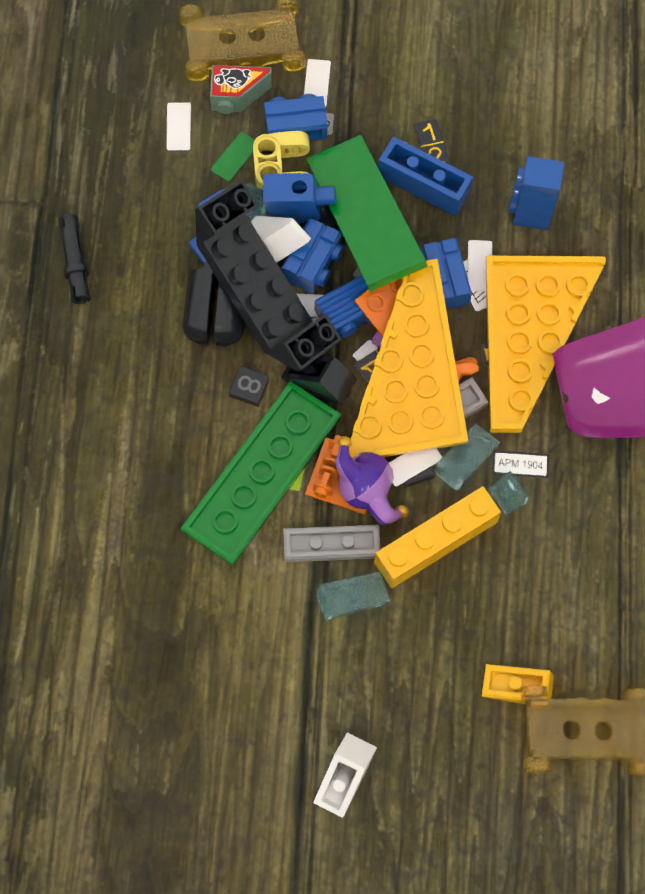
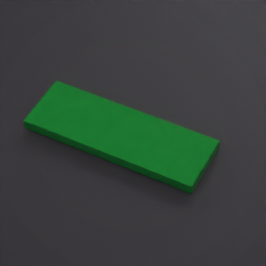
[306,135,428,292]
[181,381,342,566]

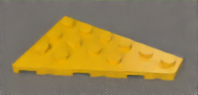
[485,255,606,433]
[349,259,468,458]

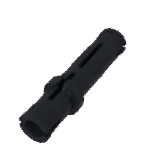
[58,214,91,304]

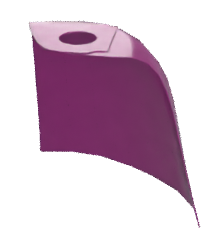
[553,317,645,438]

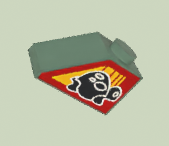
[210,65,272,114]

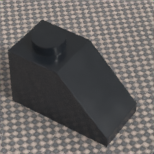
[281,355,357,404]

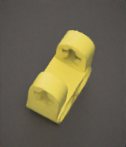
[253,131,310,197]

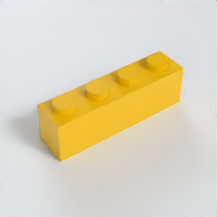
[374,486,501,589]

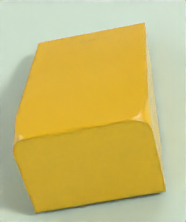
[482,664,554,707]

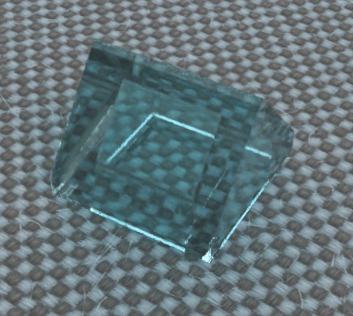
[489,471,529,515]

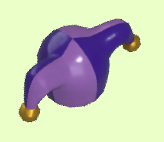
[335,436,409,525]

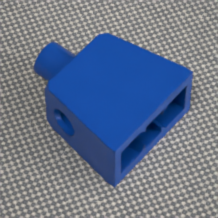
[263,173,337,223]

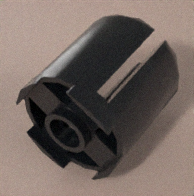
[182,262,244,347]

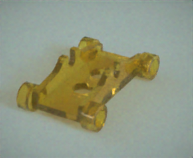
[179,0,306,81]
[520,685,645,775]

